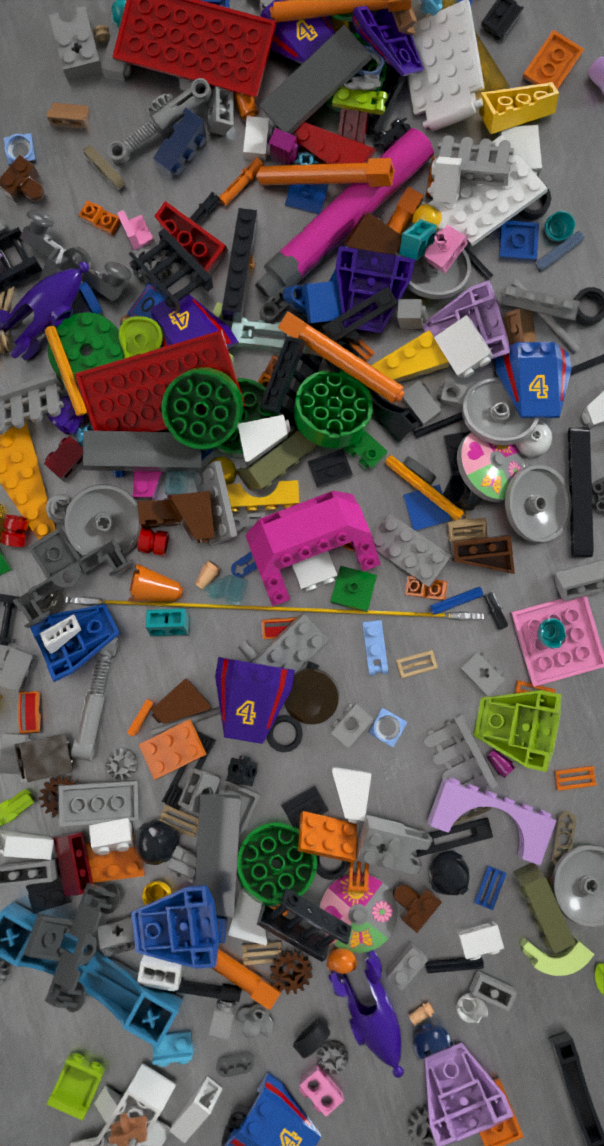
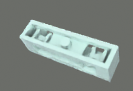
[232,318,307,354]

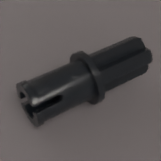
[190,192,220,225]
[482,592,508,630]

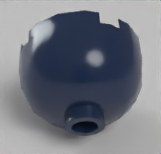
[413,1023,454,1060]

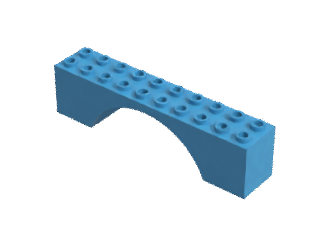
[0,901,183,1048]

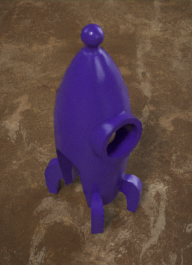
[0,262,89,360]
[328,950,404,1078]

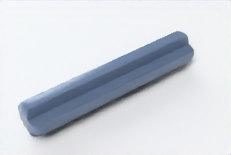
[536,231,585,271]

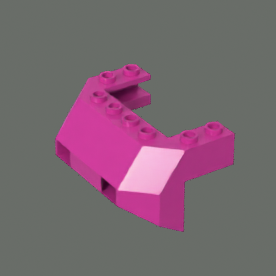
[245,491,381,606]

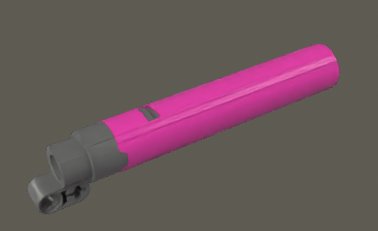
[255,128,434,322]

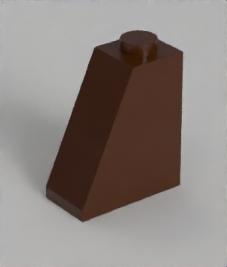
[344,211,402,255]
[167,491,215,543]
[151,678,213,724]

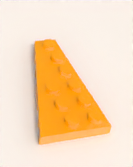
[0,419,57,540]

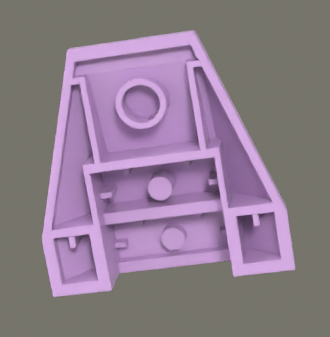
[423,280,510,359]
[425,1043,513,1146]

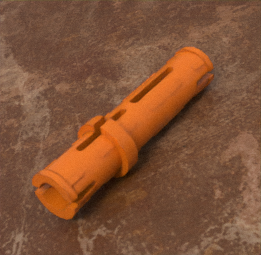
[219,157,264,206]

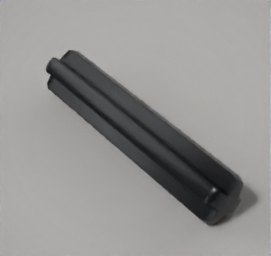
[425,957,484,974]

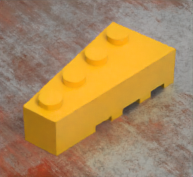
[479,82,559,134]
[371,330,449,383]

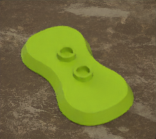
[118,316,162,359]

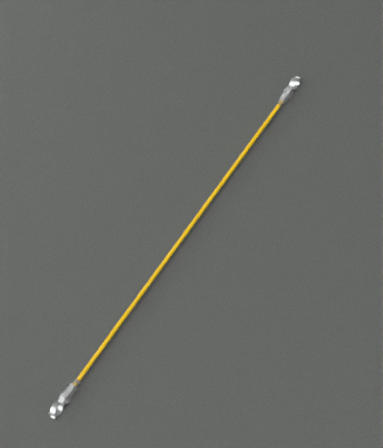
[66,596,484,621]

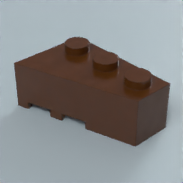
[137,498,182,529]
[450,535,515,574]

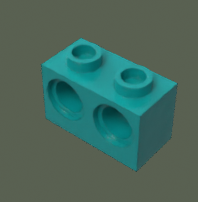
[399,219,437,260]
[146,608,189,637]

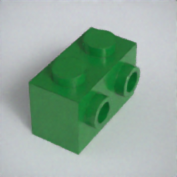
[344,432,388,471]

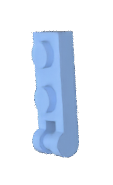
[362,620,388,676]

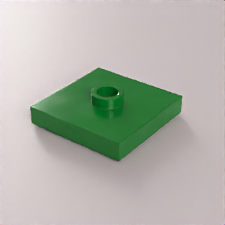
[330,565,377,612]

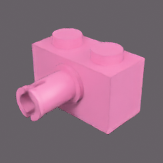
[424,224,468,274]

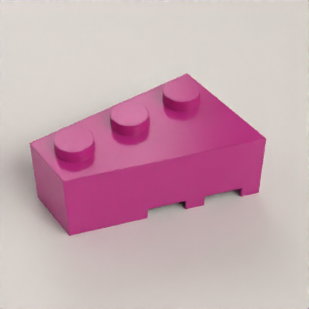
[133,471,165,500]

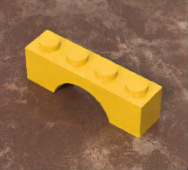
[226,480,299,513]

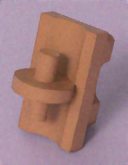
[109,1113,148,1146]

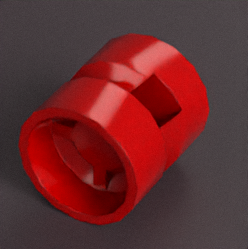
[0,515,29,547]
[137,527,169,556]

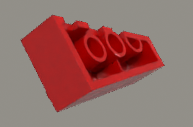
[293,122,377,164]
[154,201,229,275]

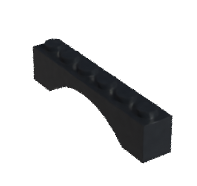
[222,208,258,323]
[324,339,422,442]
[549,1032,604,1146]

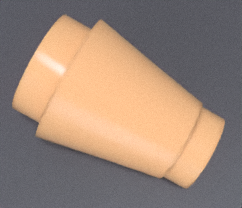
[195,560,221,590]

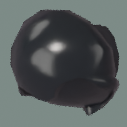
[443,471,482,511]
[134,820,180,865]
[429,850,470,895]

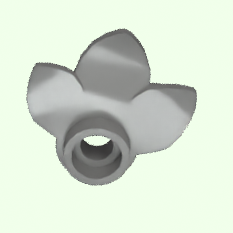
[344,74,381,90]
[236,1002,273,1038]

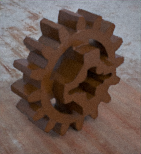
[39,775,76,818]
[270,949,313,995]

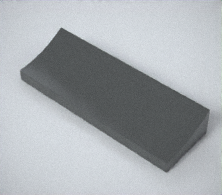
[259,24,372,134]
[83,430,202,472]
[195,794,241,918]

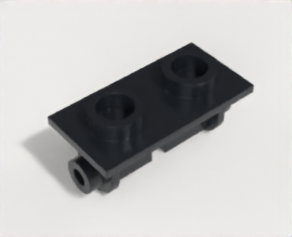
[373,117,411,153]

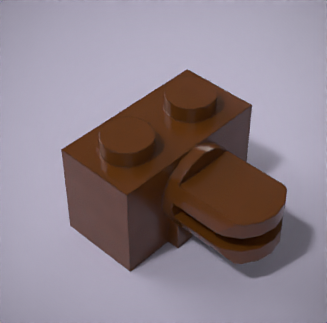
[0,155,44,203]
[393,884,442,933]

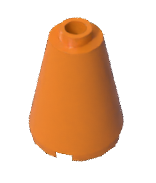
[128,564,183,602]

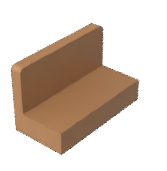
[392,6,417,36]
[47,103,89,129]
[504,308,537,346]

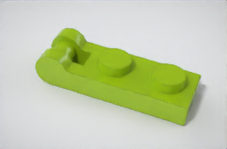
[332,86,388,115]

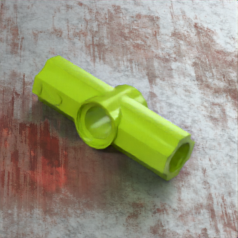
[0,788,36,826]

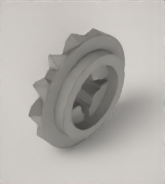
[148,94,174,118]
[46,494,72,524]
[106,749,137,780]
[317,1041,348,1075]

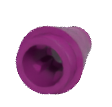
[487,749,515,778]

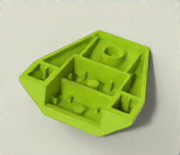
[473,690,562,772]

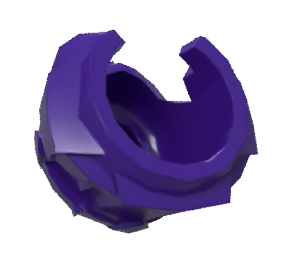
[46,396,86,435]

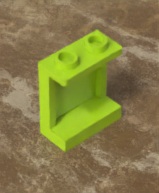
[46,1053,106,1121]

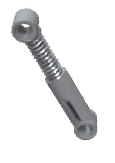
[107,78,212,164]
[71,638,118,762]

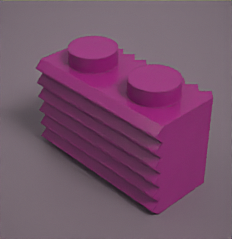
[269,128,299,165]

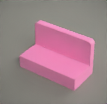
[117,210,154,250]

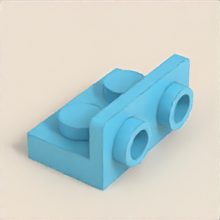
[152,1030,194,1067]

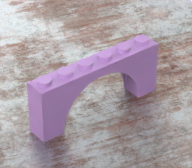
[427,777,556,865]

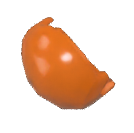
[326,948,357,974]

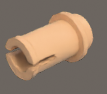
[408,1002,435,1026]

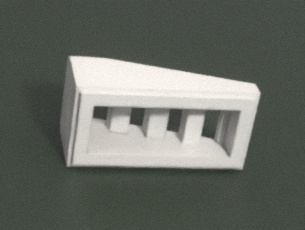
[40,614,81,654]

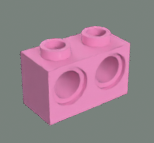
[299,1064,344,1117]

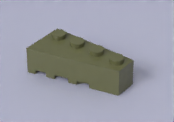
[236,427,317,489]
[513,862,576,954]

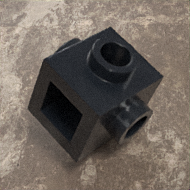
[226,756,257,787]

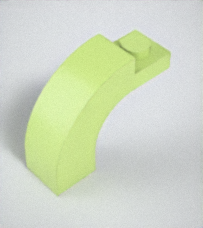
[520,937,594,976]

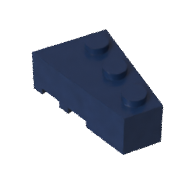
[153,107,206,179]

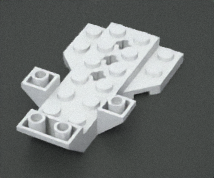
[69,1063,176,1146]

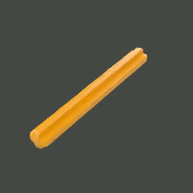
[45,326,87,416]
[385,455,464,520]

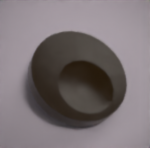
[284,668,339,724]

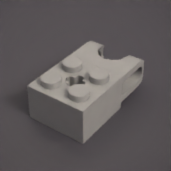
[49,5,102,81]
[356,815,432,874]

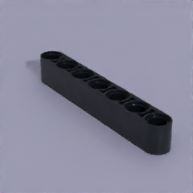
[567,427,594,558]

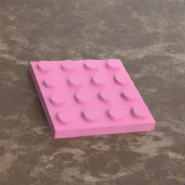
[511,596,604,687]

